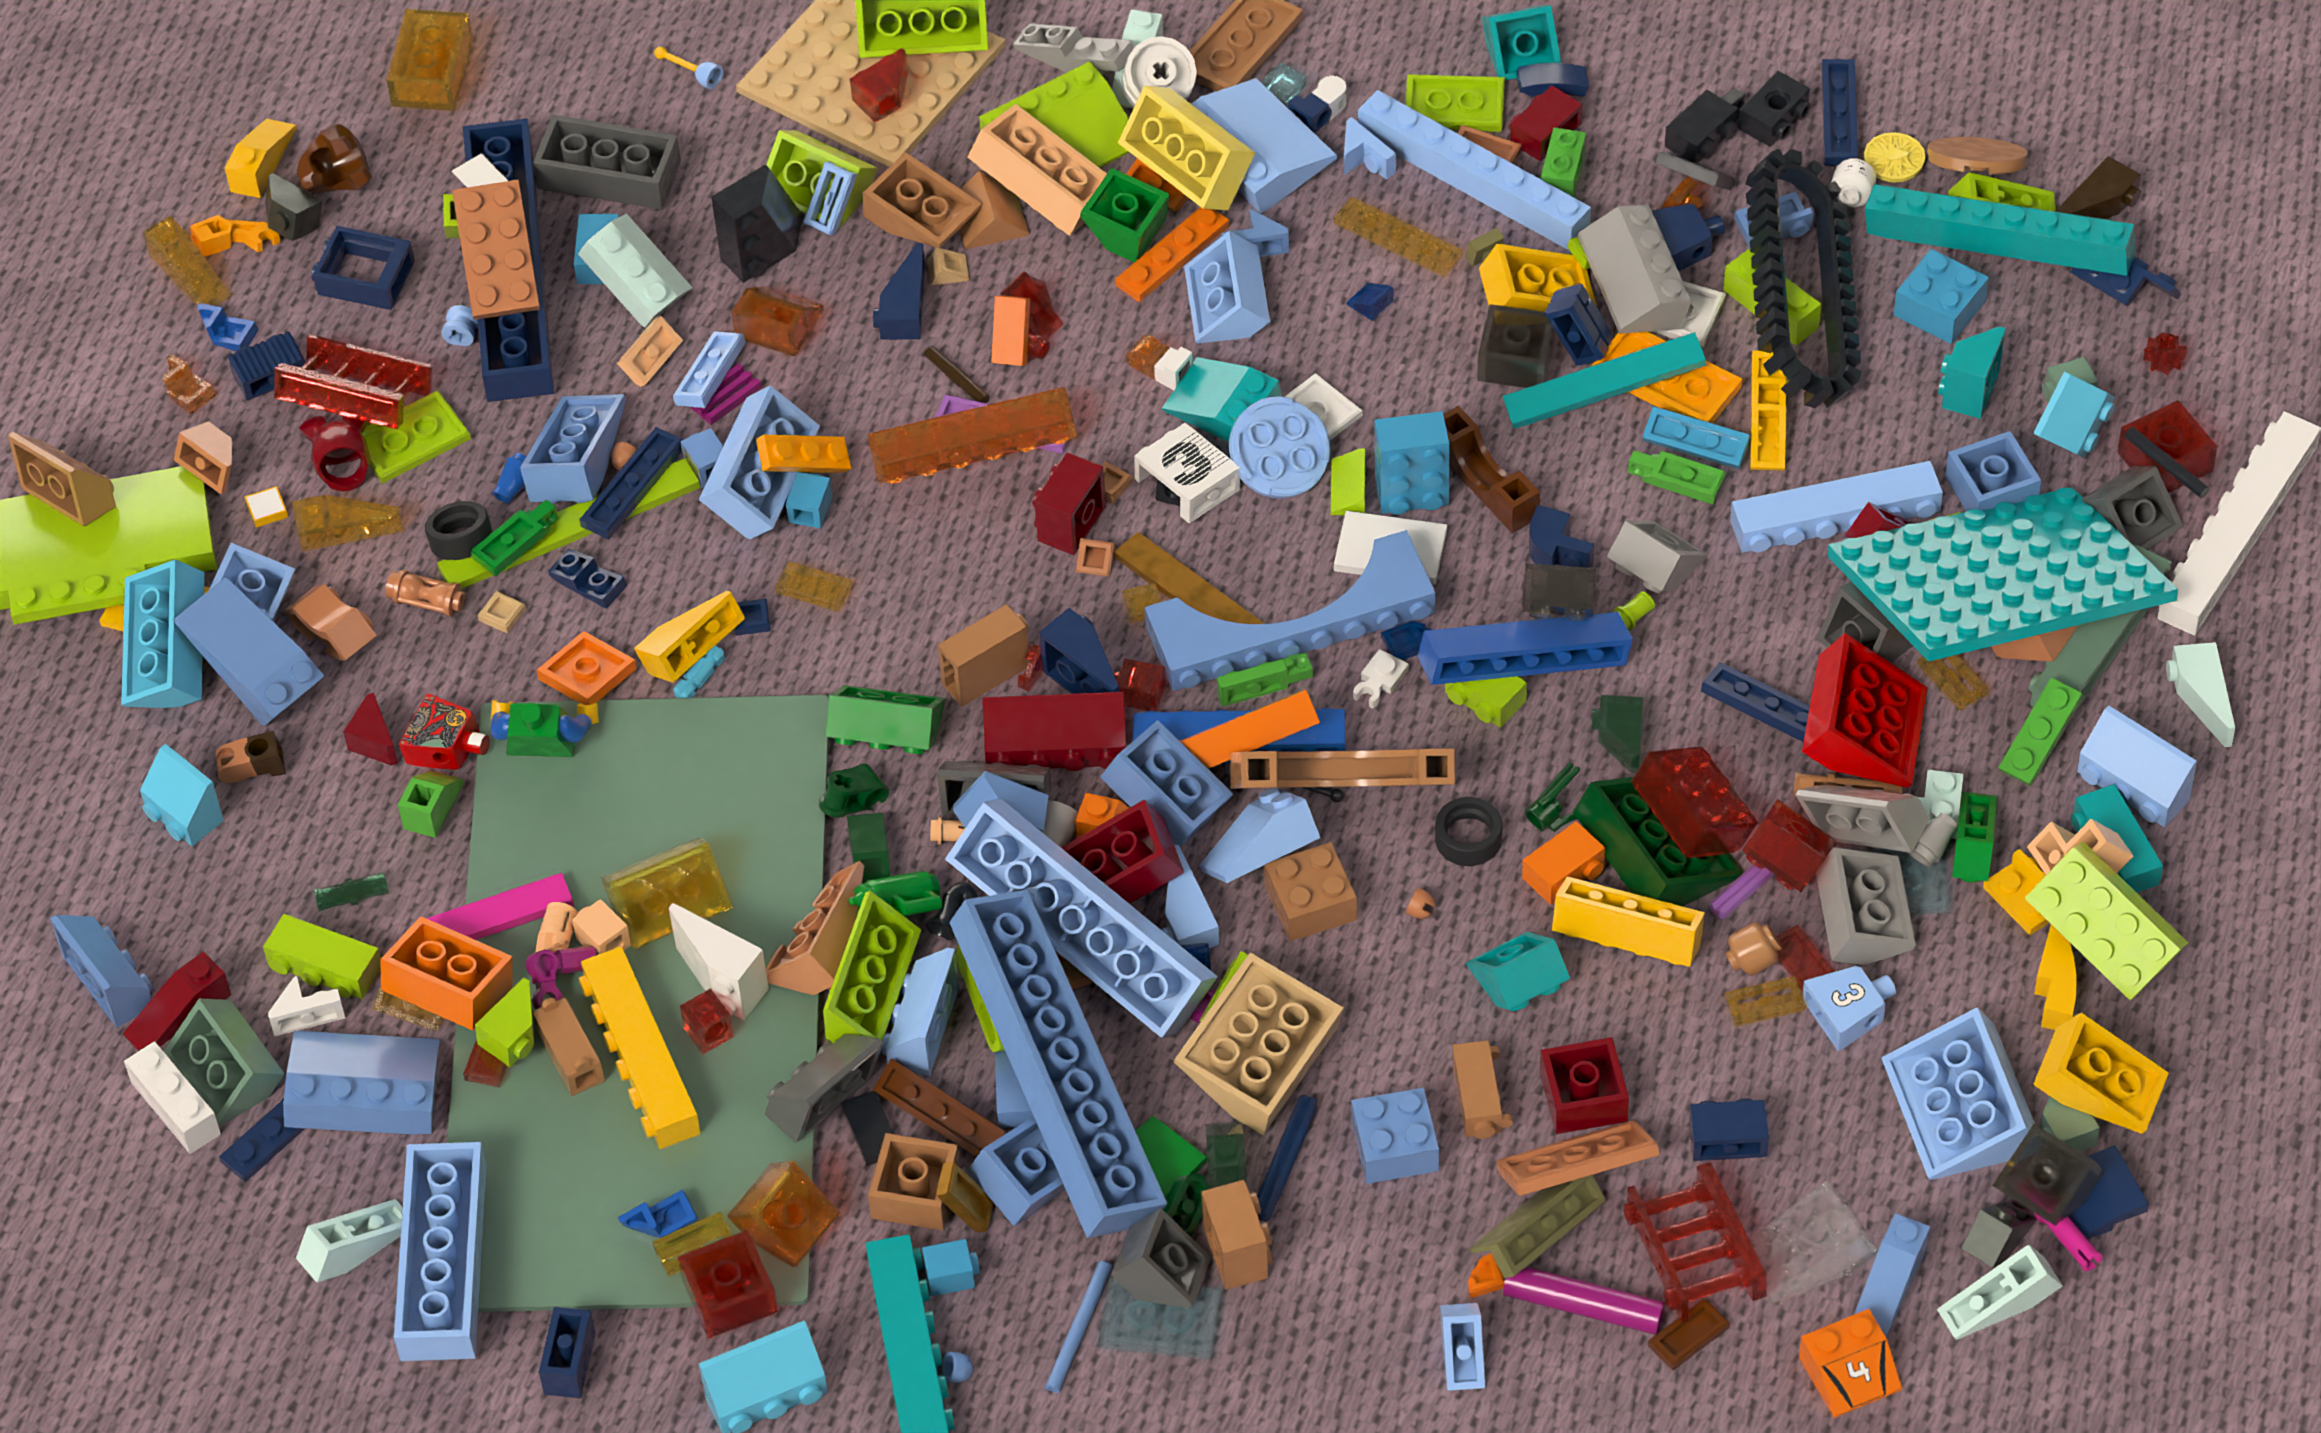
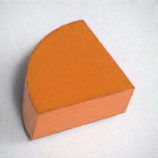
[1468,1253,1505,1299]

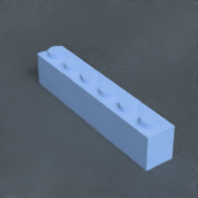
[1730,461,1943,553]

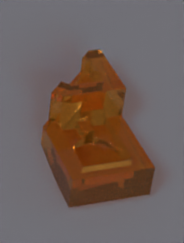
[163,354,216,414]

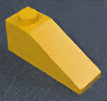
[225,118,297,198]
[634,591,745,683]

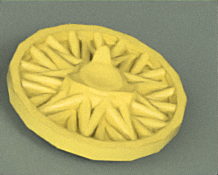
[1863,132,1926,183]

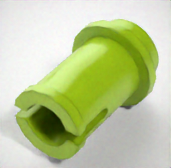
[1613,591,1655,631]

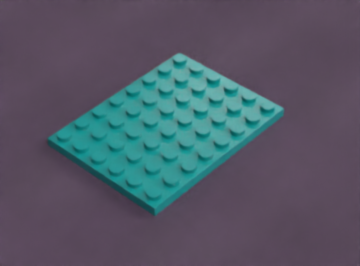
[1827,487,2178,662]

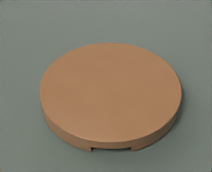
[1927,137,2028,174]

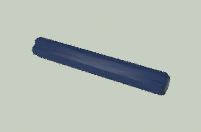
[1257,1094,1317,1222]

